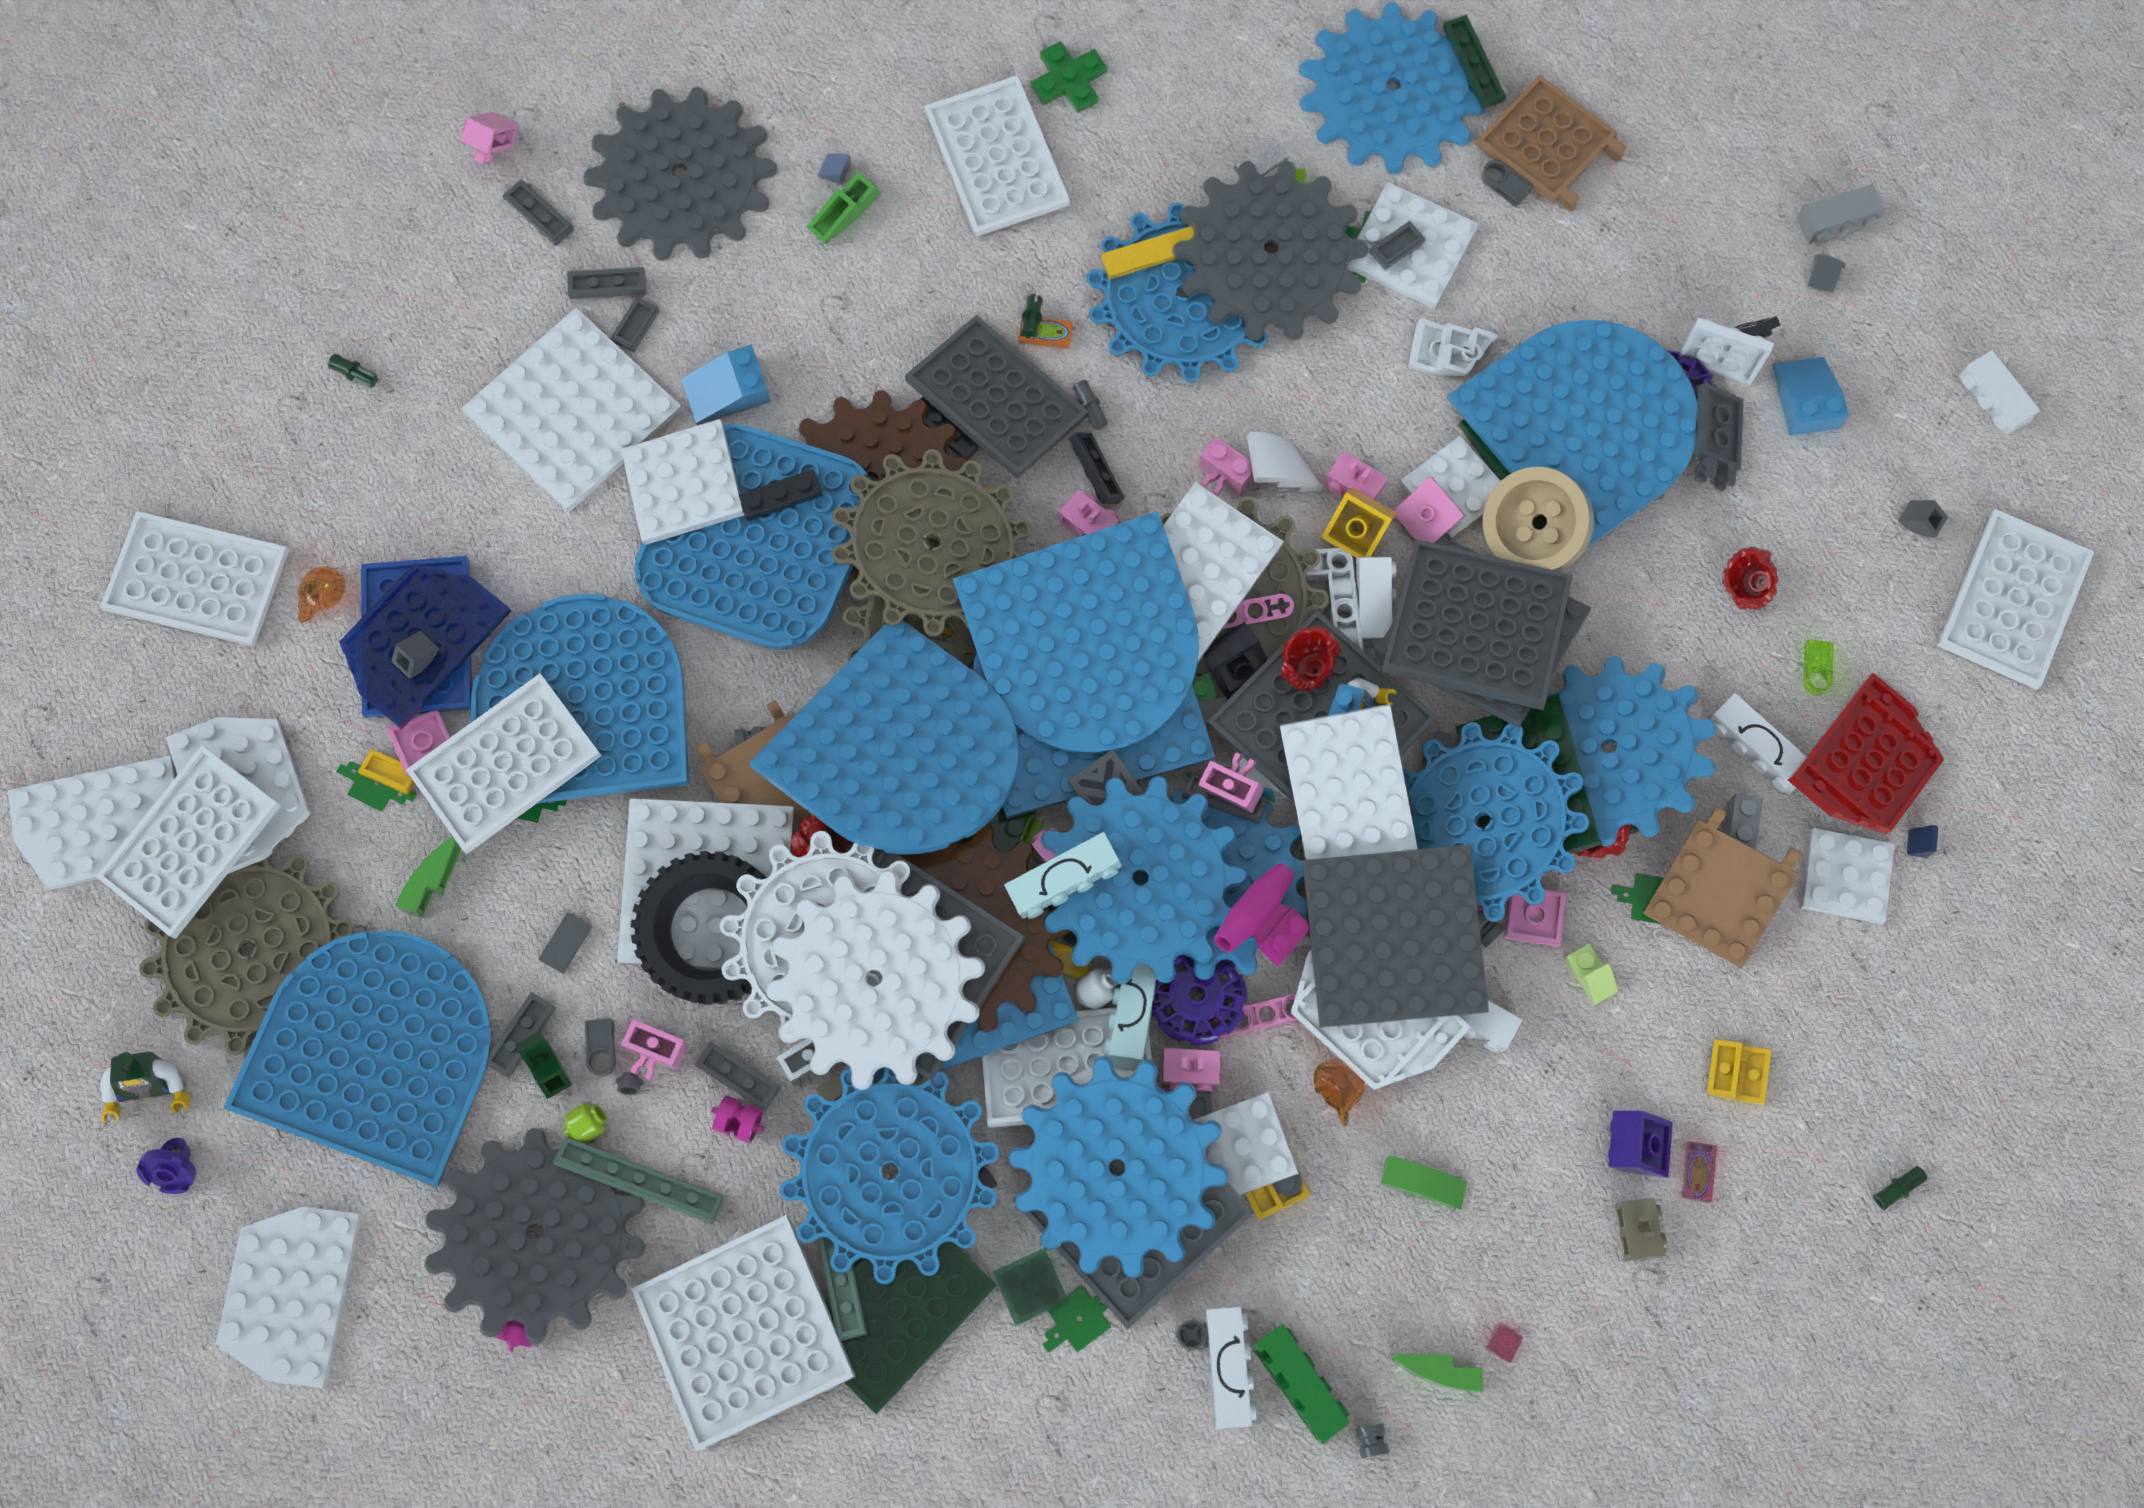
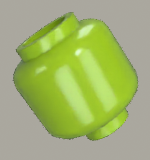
[563,1102,607,1144]

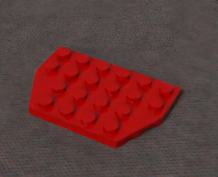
[1788,673,1944,834]

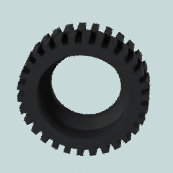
[631,851,766,1005]

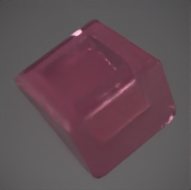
[1484,1322,1523,1363]

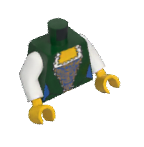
[100,1052,192,1123]

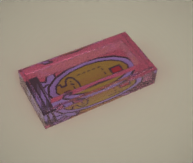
[1682,1141,1717,1203]

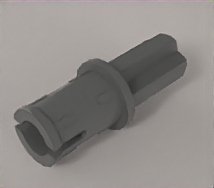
[1073,380,1108,430]

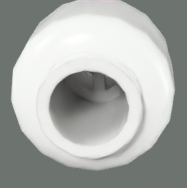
[1076,968,1117,1010]

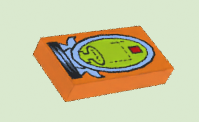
[1019,318,1073,349]

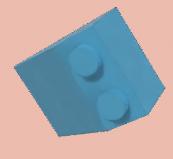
[681,344,771,425]
[1772,357,1849,436]

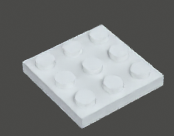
[1678,318,1774,385]
[1400,436,1500,541]
[1801,828,1895,924]
[1194,1092,1299,1195]

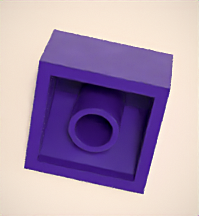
[1608,1111,1673,1178]

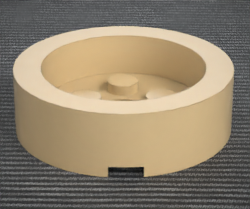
[1483,467,1594,572]

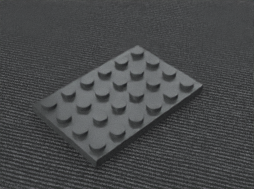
[905,315,1089,479]

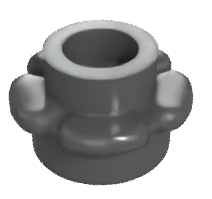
[615,1072,644,1095]

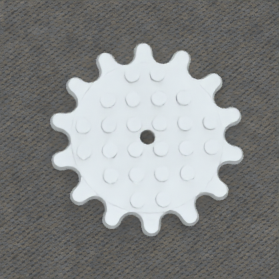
[720,831,910,1043]
[766,870,985,1090]

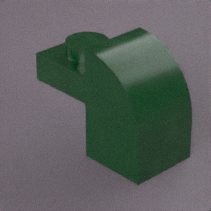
[515,1031,572,1099]

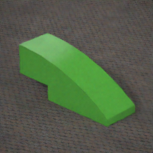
[806,171,881,244]
[395,837,462,918]
[1379,1155,1467,1210]
[1391,1354,1483,1393]

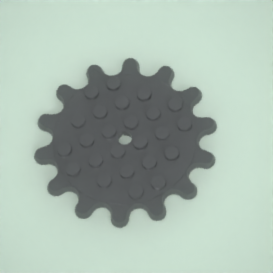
[583,87,777,260]
[1172,161,1369,341]
[424,1128,646,1344]

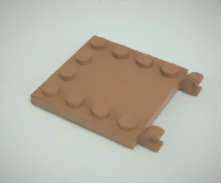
[1475,74,1627,212]
[696,700,813,835]
[1643,806,1802,968]

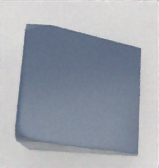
[818,154,851,185]

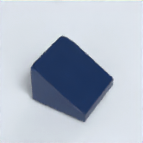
[1907,825,1938,858]

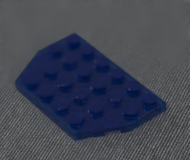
[339,564,512,730]

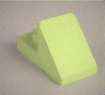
[1564,943,1618,1006]

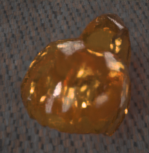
[297,566,345,623]
[1313,1060,1366,1126]

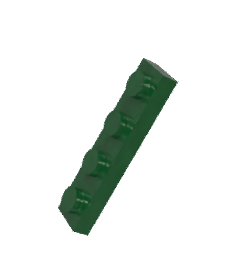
[1443,14,1506,109]

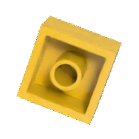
[1321,487,1397,558]

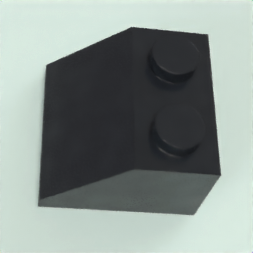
[1202,622,1268,700]

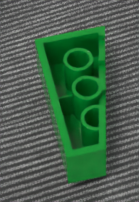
[1251,1324,1350,1444]

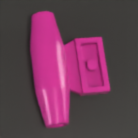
[1214,863,1310,966]

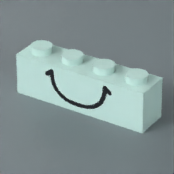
[1004,832,1122,919]
[1104,964,1156,1070]

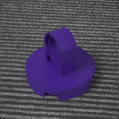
[136,1137,197,1194]

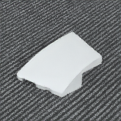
[1408,318,1497,376]
[1247,431,1324,492]

